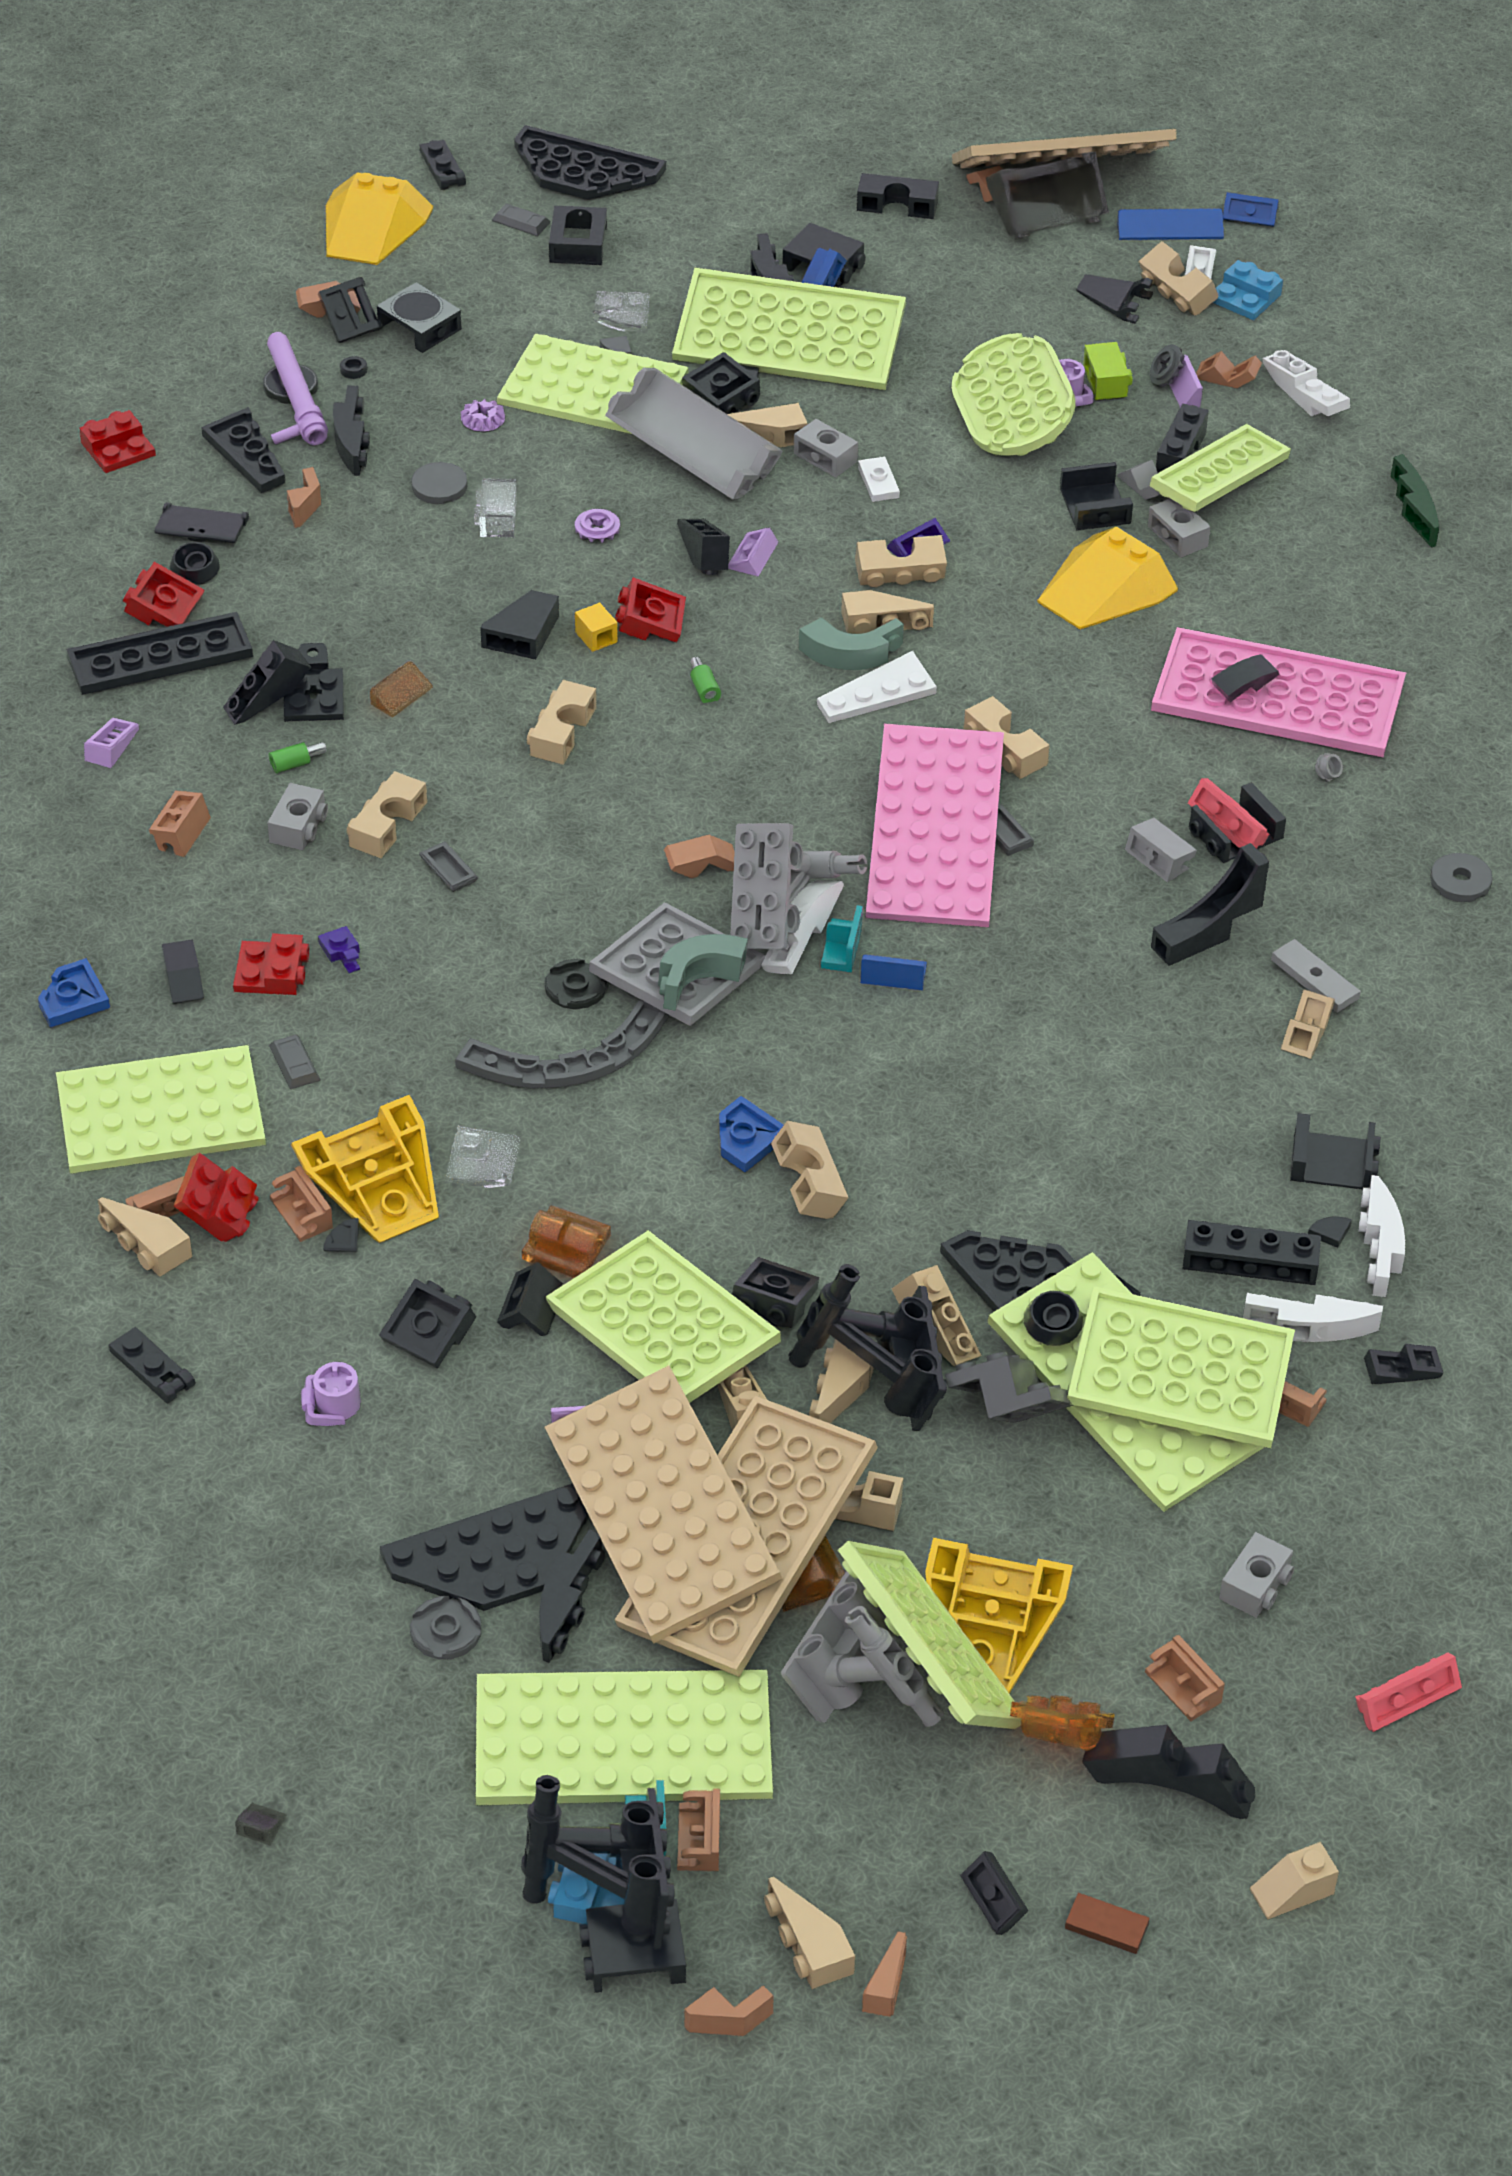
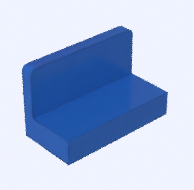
[1223,192,1279,227]
[802,248,847,287]
[861,955,927,991]

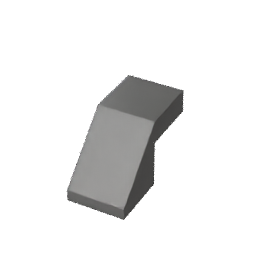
[1117,460,1160,500]

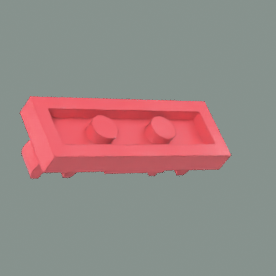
[1188,778,1270,849]
[1355,1653,1462,1732]

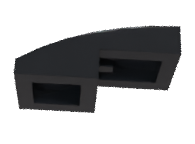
[1211,654,1280,702]
[1364,1344,1444,1384]

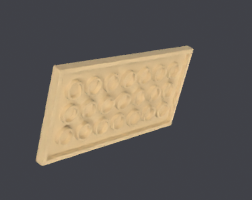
[952,129,1177,169]
[545,1366,783,1644]
[615,1396,878,1677]

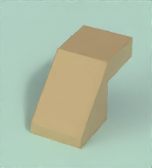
[1281,989,1335,1059]

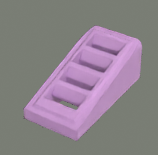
[84,718,139,768]

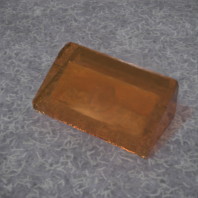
[370,661,433,718]

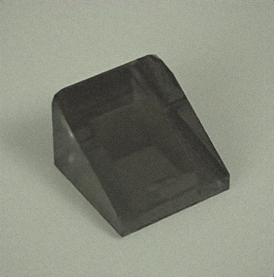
[235,1803,286,1846]

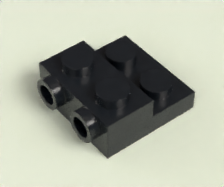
[682,352,760,414]
[732,1257,820,1328]
[379,1279,477,1369]

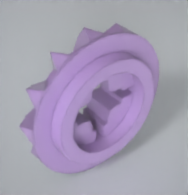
[461,399,505,432]
[575,509,620,543]

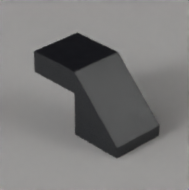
[162,939,204,1004]

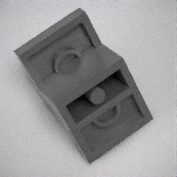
[945,1352,1074,1423]

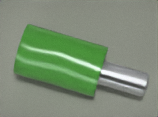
[690,657,721,703]
[268,742,327,773]

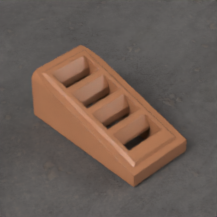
[862,1932,907,2017]

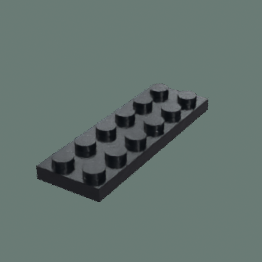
[66,612,253,695]

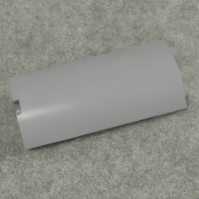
[605,368,783,500]

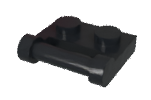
[318,277,383,343]

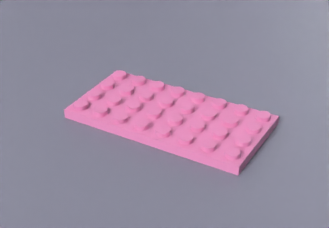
[1151,627,1406,758]
[865,724,1004,927]

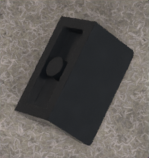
[497,1262,564,1336]

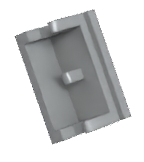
[1125,818,1197,883]

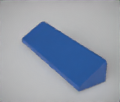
[1117,209,1224,240]

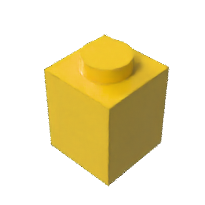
[575,603,618,652]

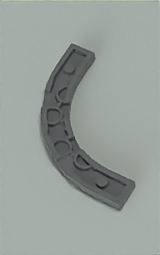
[455,999,670,1088]

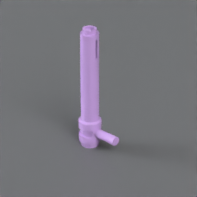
[267,332,328,445]

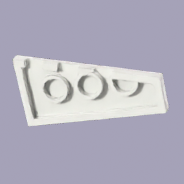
[817,651,937,723]

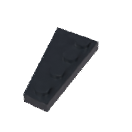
[201,407,285,493]

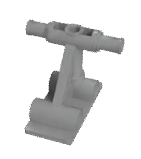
[730,823,867,949]
[781,1571,944,1727]

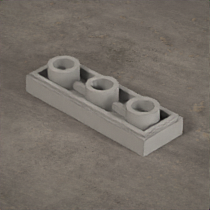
[1271,939,1361,1013]

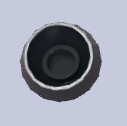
[170,542,220,584]
[1024,1291,1083,1346]

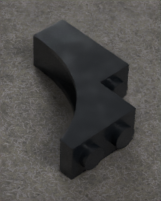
[1151,843,1269,966]
[1082,1724,1255,1819]

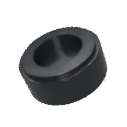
[340,356,367,379]

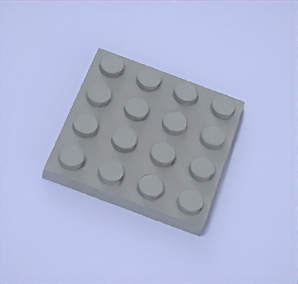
[589,902,765,1026]

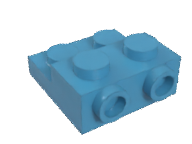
[1212,260,1283,321]
[548,1854,624,1924]

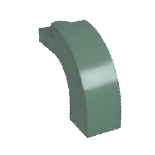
[799,617,904,670]
[658,934,748,1011]

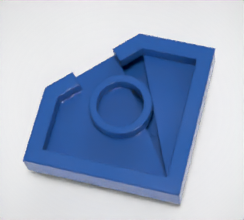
[38,958,110,1027]
[719,1096,784,1172]

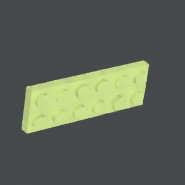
[1150,424,1291,512]

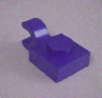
[318,926,360,973]

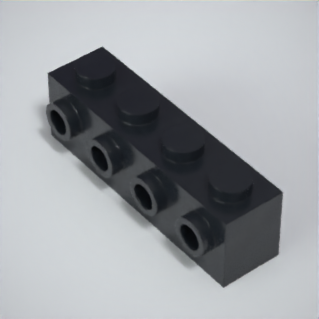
[1182,1220,1321,1285]

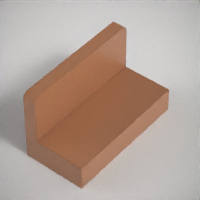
[126,1176,184,1217]

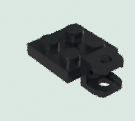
[284,643,344,722]

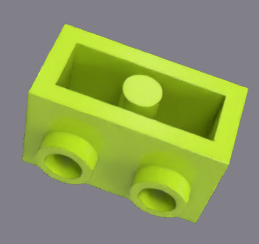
[1083,342,1133,400]

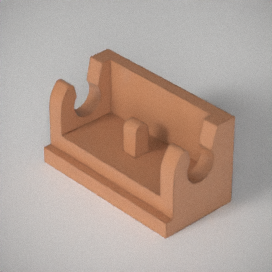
[149,791,211,857]
[270,1165,333,1242]
[1279,1381,1327,1427]
[1145,1634,1225,1721]
[677,1789,720,1871]

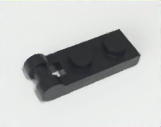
[419,140,466,190]
[109,1327,196,1404]

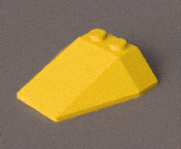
[326,172,433,265]
[1037,526,1178,630]
[291,1095,439,1243]
[925,1538,1073,1694]

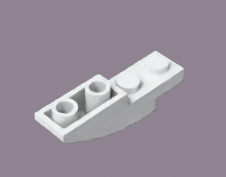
[1263,350,1350,416]
[761,880,844,974]
[1358,1175,1405,1297]
[1243,1293,1383,1342]

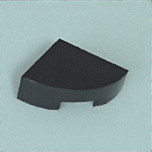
[1308,1216,1352,1248]
[323,1218,359,1252]

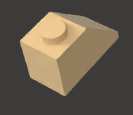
[1250,1842,1339,1919]

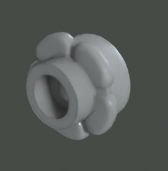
[1315,753,1343,782]

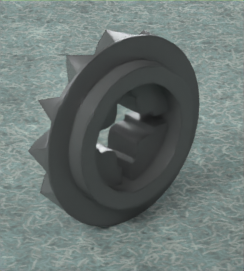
[1150,344,1185,387]

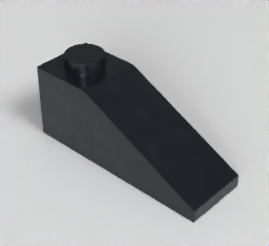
[677,518,730,575]

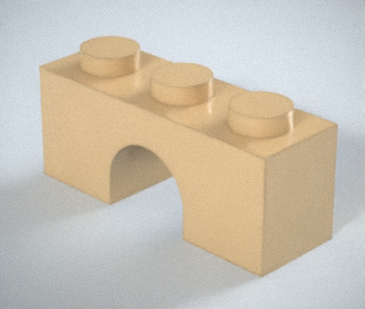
[1138,241,1219,316]
[855,535,947,587]
[527,680,596,765]
[964,696,1050,779]
[347,771,427,858]
[771,1121,849,1219]
[835,1471,903,1531]

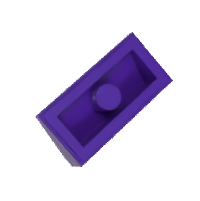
[887,518,950,557]

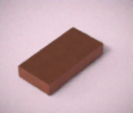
[1065,1892,1150,1954]

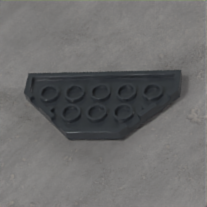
[514,125,666,199]
[940,1230,1076,1312]
[380,1483,589,1611]

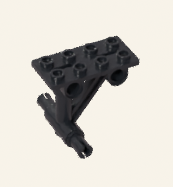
[788,1264,947,1431]
[521,1775,674,1949]

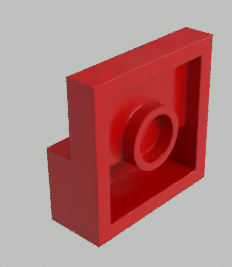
[79,410,156,474]
[123,562,205,627]
[615,577,686,643]
[233,933,309,995]
[174,1152,259,1242]

